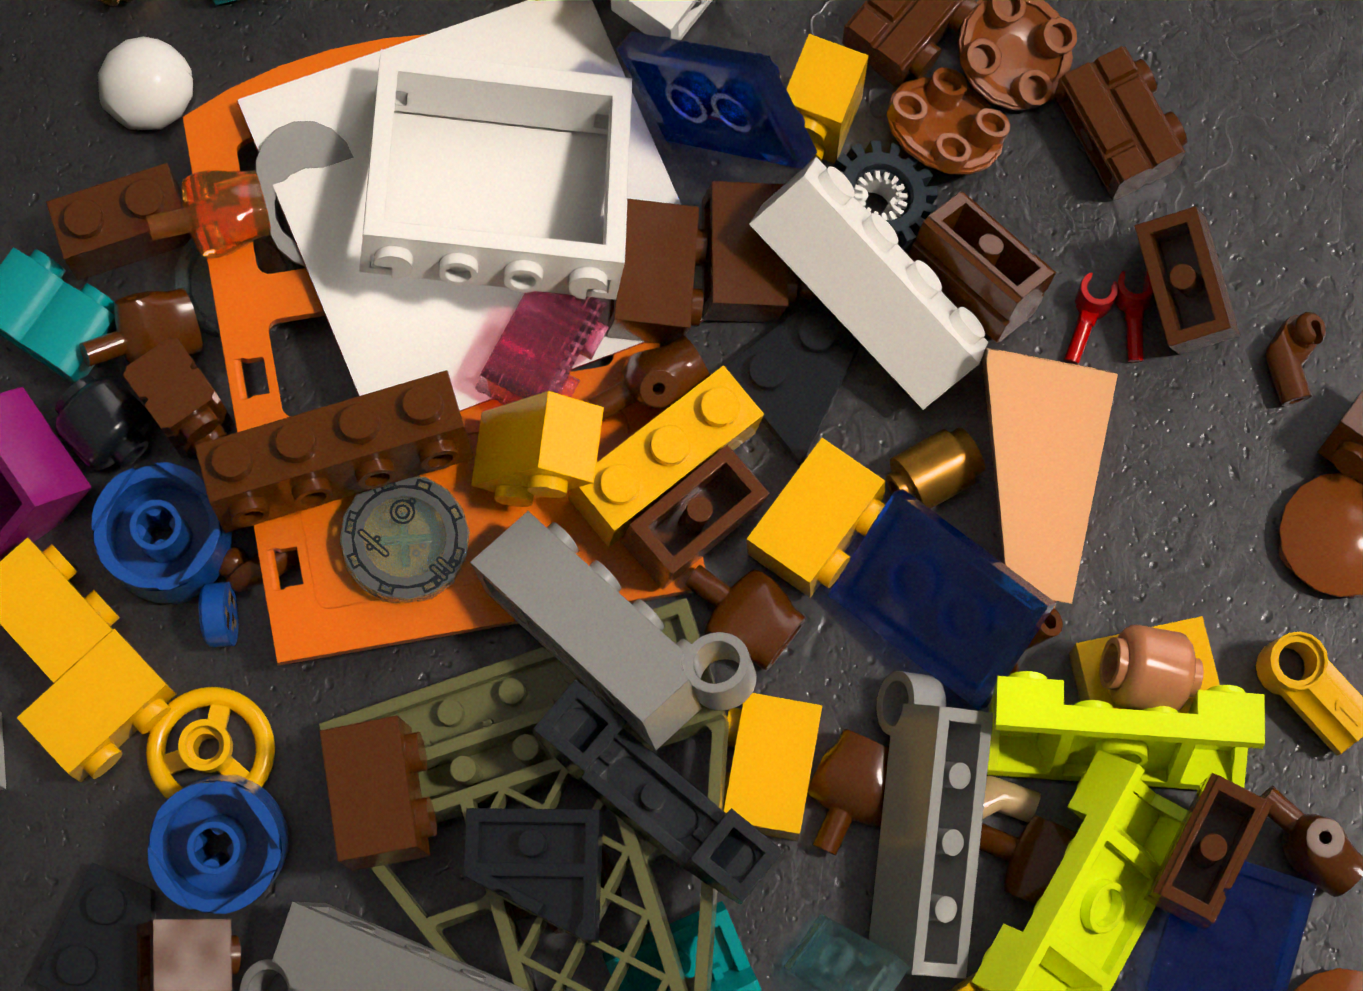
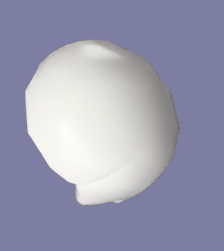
[98,36,193,130]

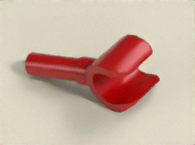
[1115,271,1153,362]
[1064,272,1118,365]

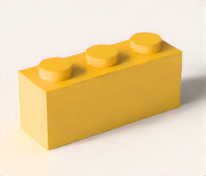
[568,365,764,548]

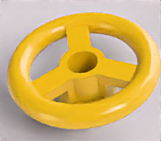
[146,687,275,800]

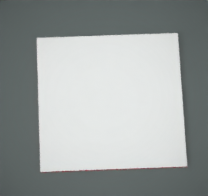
[237,0,706,412]

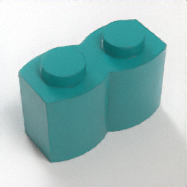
[0,247,117,384]

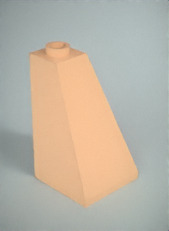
[982,348,1118,609]

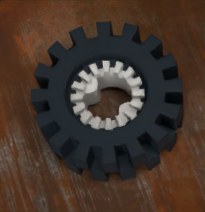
[833,141,938,254]

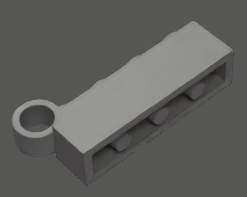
[470,511,756,751]
[866,671,993,979]
[239,902,528,991]

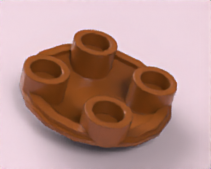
[958,0,1077,110]
[887,67,1010,175]
[1278,473,1363,599]

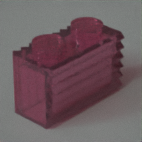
[475,291,609,405]

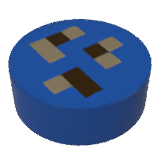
[199,582,239,648]

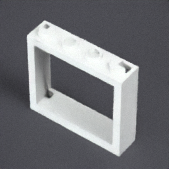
[359,49,632,300]

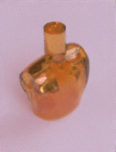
[146,170,271,259]

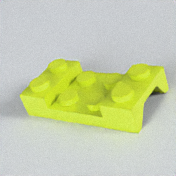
[987,671,1265,790]
[972,750,1188,991]

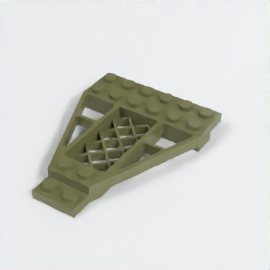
[319,598,729,991]

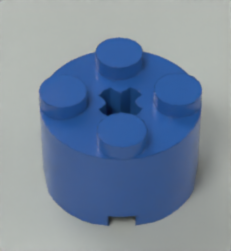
[92,462,232,604]
[148,775,289,914]

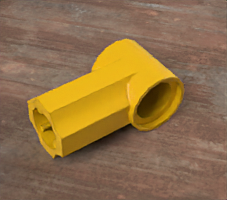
[1256,631,1363,756]

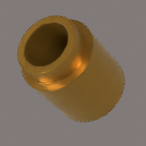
[886,427,985,514]

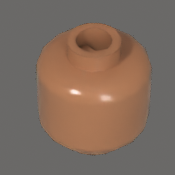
[1099,624,1204,711]

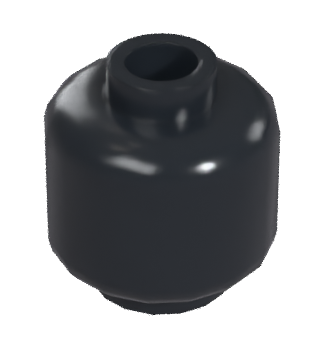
[55,375,151,470]

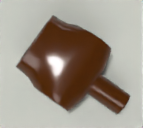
[80,288,203,367]
[588,335,710,421]
[685,565,806,671]
[807,729,889,856]
[1260,786,1363,897]
[979,815,1077,904]

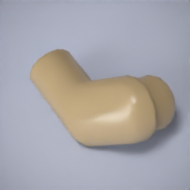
[983,776,1041,823]

